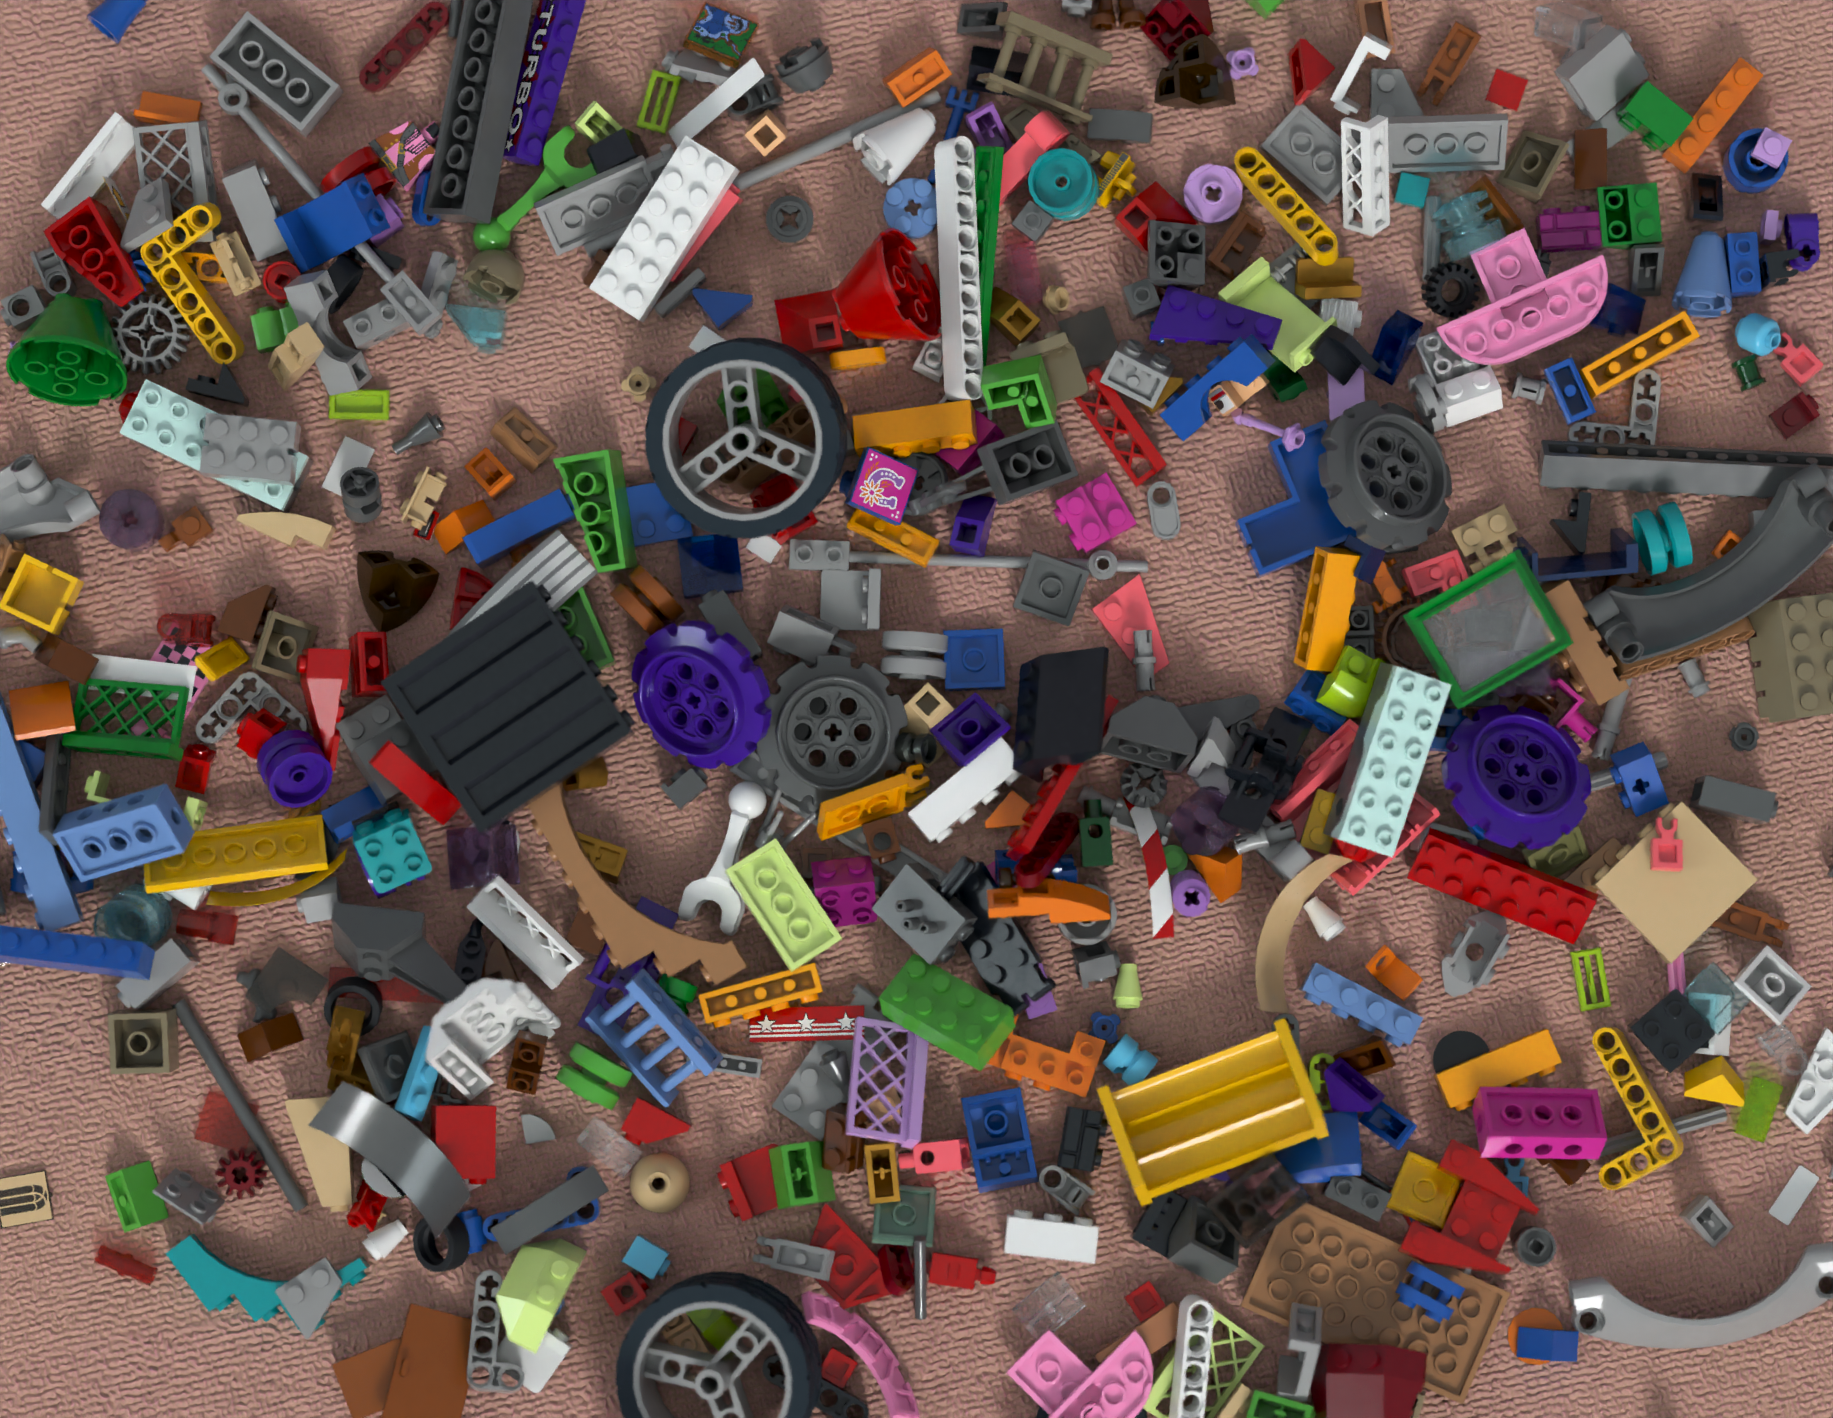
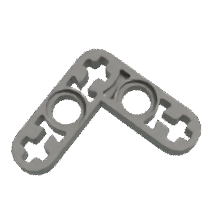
[1567,369,1661,445]
[195,672,309,744]

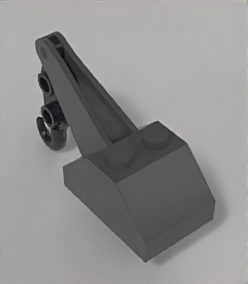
[332,902,486,1004]

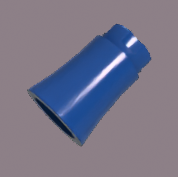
[87,0,147,43]

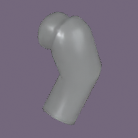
[0,626,42,653]

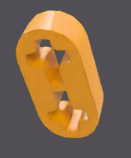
[829,347,887,370]

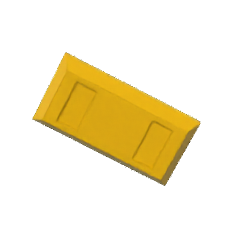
[195,637,250,681]

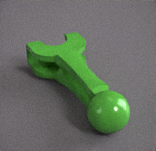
[473,125,597,251]

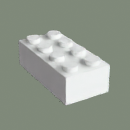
[908,737,1022,844]

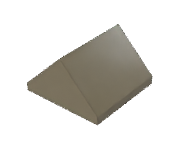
[1496,130,1569,204]
[251,610,319,684]

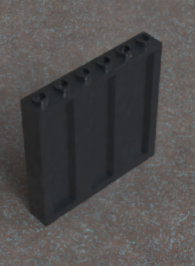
[381,581,635,835]

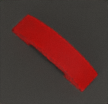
[369,740,462,826]

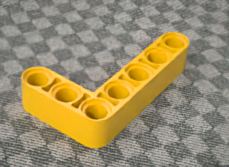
[140,202,244,364]
[1592,1027,1684,1190]

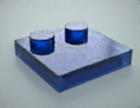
[677,534,744,599]

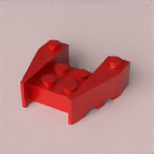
[1398,1139,1539,1274]

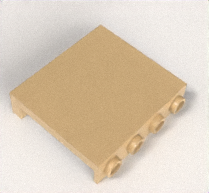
[1591,801,1758,964]

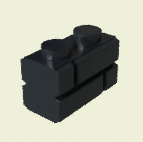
[1057,1106,1108,1172]

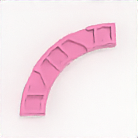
[801,1291,920,1418]

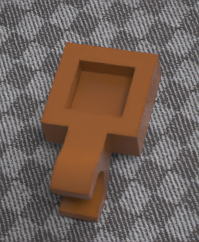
[158,506,213,553]

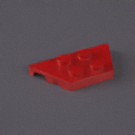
[810,1203,903,1310]

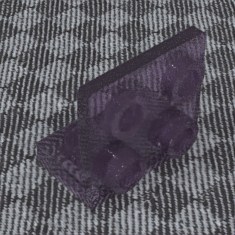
[446,824,520,890]

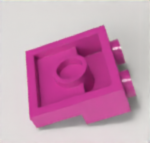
[1053,473,1137,554]

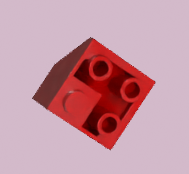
[1114,181,1198,257]
[774,290,843,355]

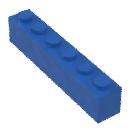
[0,925,155,980]

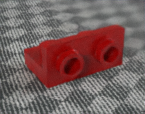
[750,473,818,545]

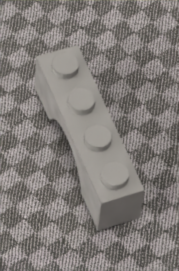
[284,270,372,396]

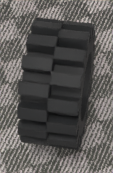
[1421,262,1480,318]

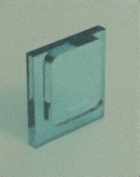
[1683,962,1751,1035]

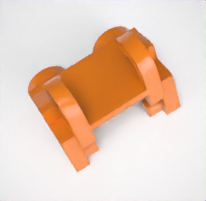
[1358,557,1409,615]

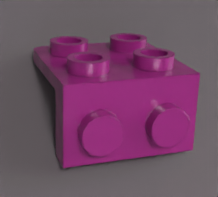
[811,855,877,927]

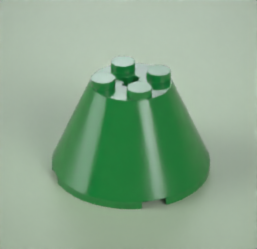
[6,293,128,406]

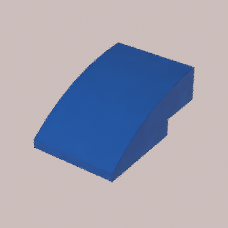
[961,1087,1038,1193]
[1267,1112,1362,1184]

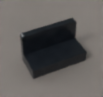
[966,46,1028,97]
[1311,325,1381,385]

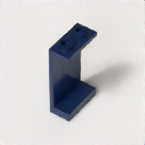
[1513,528,1638,582]

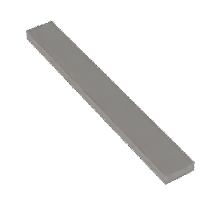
[729,751,947,883]

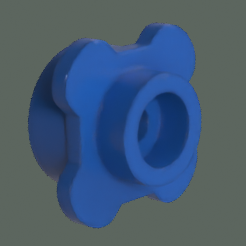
[1088,1012,1120,1044]

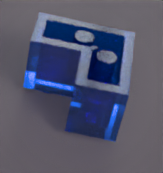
[1590,283,1646,338]

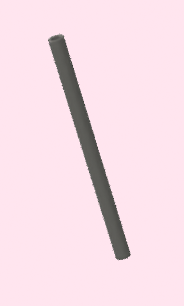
[172,999,308,1213]

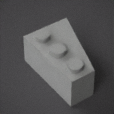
[222,158,288,262]

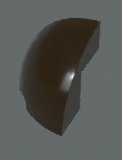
[1155,34,1236,109]
[357,551,440,632]

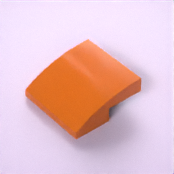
[9,681,76,741]

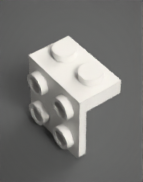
[496,1328,573,1393]

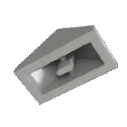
[1679,1194,1734,1248]

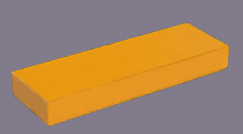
[847,508,940,568]

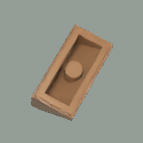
[490,407,557,473]

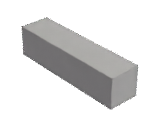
[686,1053,763,1078]

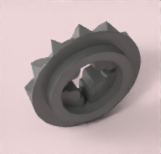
[766,196,813,243]
[1120,763,1168,808]

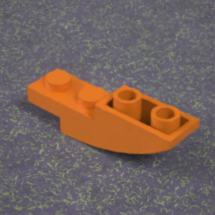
[987,878,1111,923]

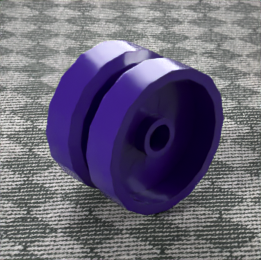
[256,729,333,808]

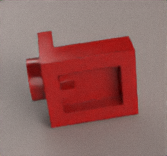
[175,744,217,794]

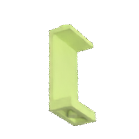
[1218,257,1337,372]
[85,770,208,831]

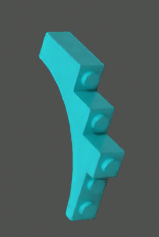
[166,1234,370,1333]

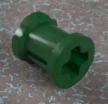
[1730,354,1767,392]

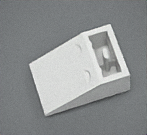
[1413,331,1503,428]

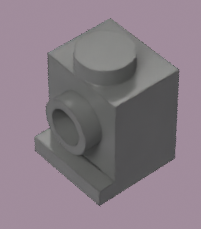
[660,766,708,810]
[1072,941,1121,989]

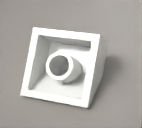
[1733,945,1812,1025]

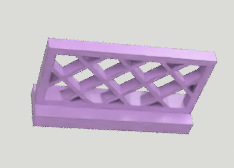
[845,1017,928,1148]

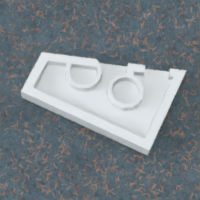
[1784,1028,1833,1134]

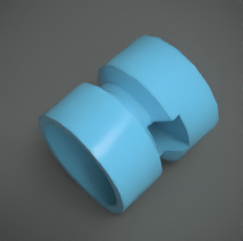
[1102,1033,1158,1086]

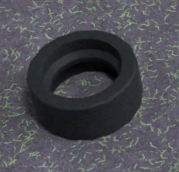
[327,255,364,314]
[323,976,383,1036]
[413,1216,470,1272]

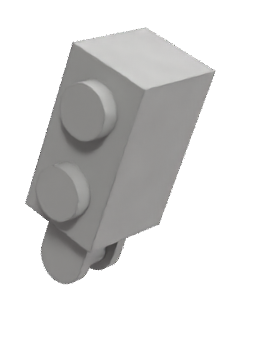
[767,604,857,667]

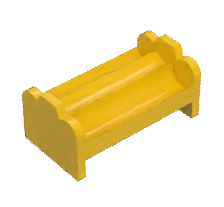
[1097,1018,1329,1206]

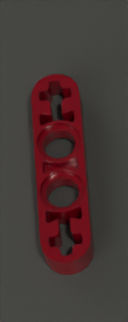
[359,1,449,93]
[1015,812,1079,888]

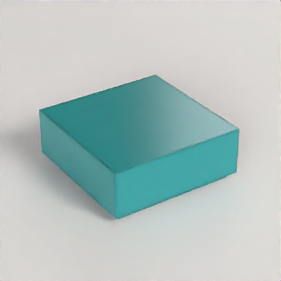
[1394,172,1430,209]

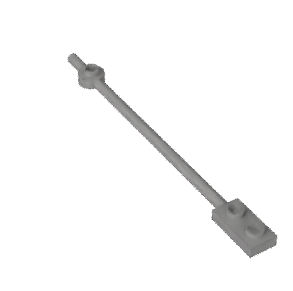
[202,64,442,336]
[789,539,1148,581]

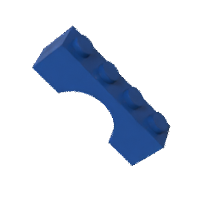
[1160,334,1276,442]

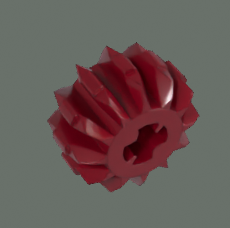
[215,1147,267,1199]

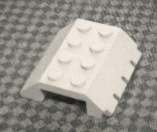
[425,979,561,1101]

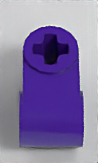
[1784,213,1820,272]

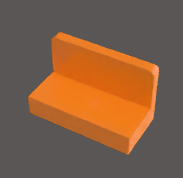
[881,47,952,108]
[133,91,202,130]

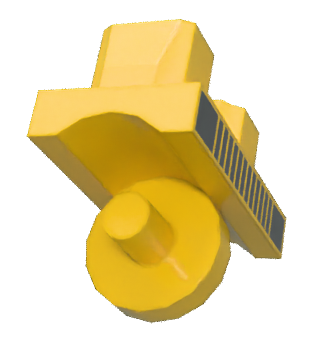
[1097,151,1137,209]

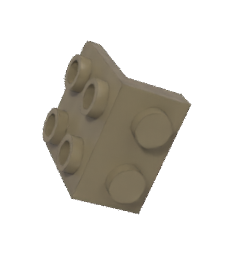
[1010,330,1089,405]

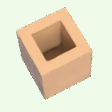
[744,109,788,157]

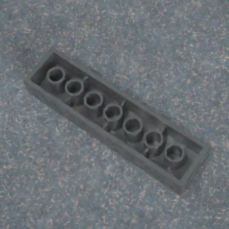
[423,0,533,224]

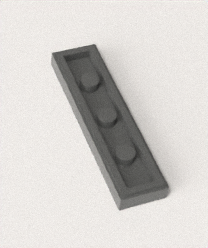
[38,733,71,846]

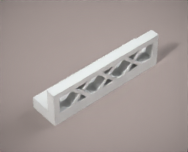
[41,112,144,220]
[1341,115,1390,236]
[466,876,585,990]

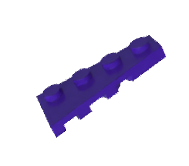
[1149,285,1282,350]

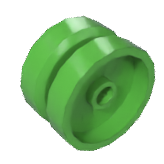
[555,1041,633,1110]

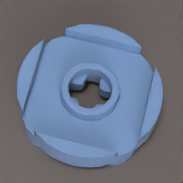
[883,178,937,239]

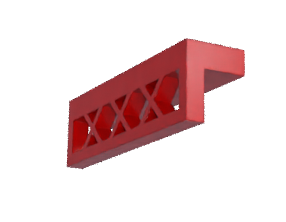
[1074,367,1167,488]

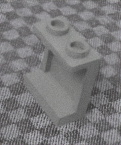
[1277,1302,1322,1402]

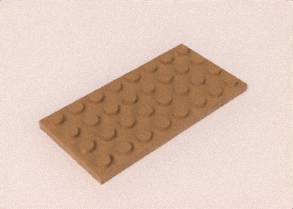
[1240,1196,1510,1404]

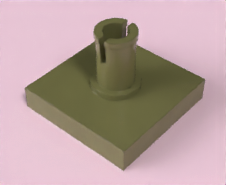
[1522,825,1590,878]

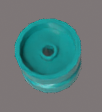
[1028,148,1100,221]
[1631,501,1693,576]

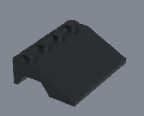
[1013,646,1109,783]

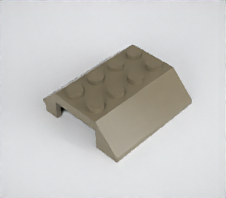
[1748,592,1833,723]

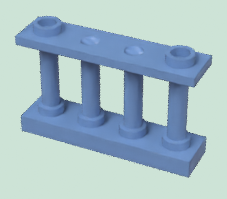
[585,968,724,1108]

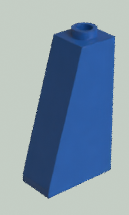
[463,488,576,570]

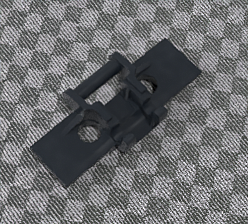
[1217,707,1313,835]

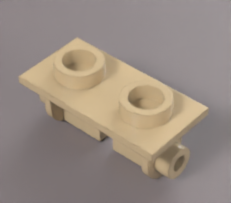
[210,231,262,297]
[399,466,447,530]

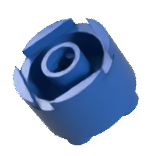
[1723,128,1788,194]

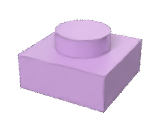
[1750,127,1792,169]
[1758,210,1782,245]

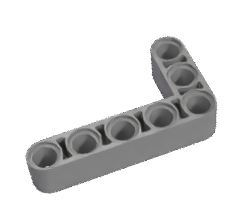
[1188,762,1312,882]

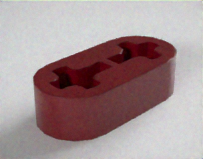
[878,1244,914,1296]

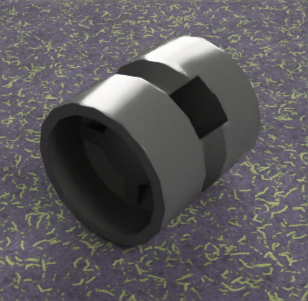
[1512,1226,1556,1267]

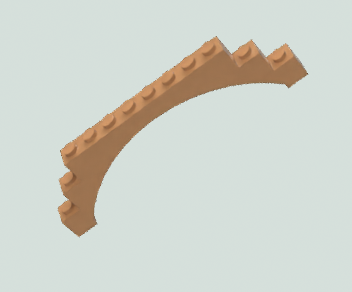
[523,783,749,985]

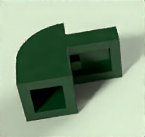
[1263,350,1308,403]

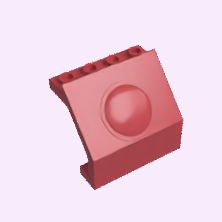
[1269,719,1441,896]

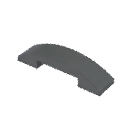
[490,1165,609,1255]

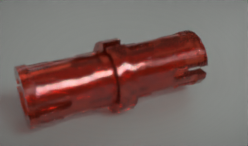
[94,1245,158,1286]

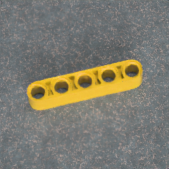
[1234,147,1339,266]

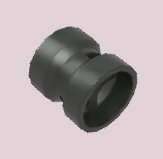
[895,732,937,764]

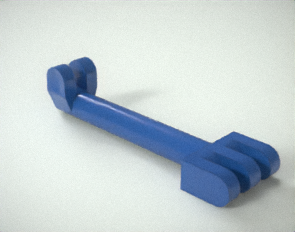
[927,85,979,185]

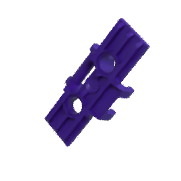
[577,896,679,1036]

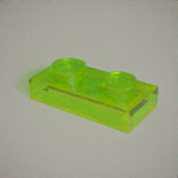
[1734,1076,1783,1143]

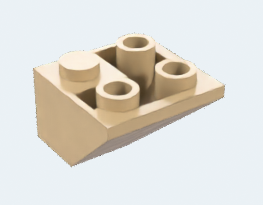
[899,682,955,769]

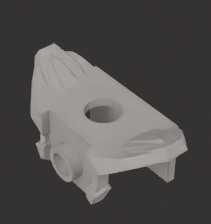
[1442,910,1511,997]

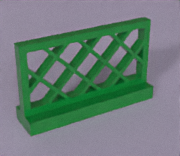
[62,679,190,761]

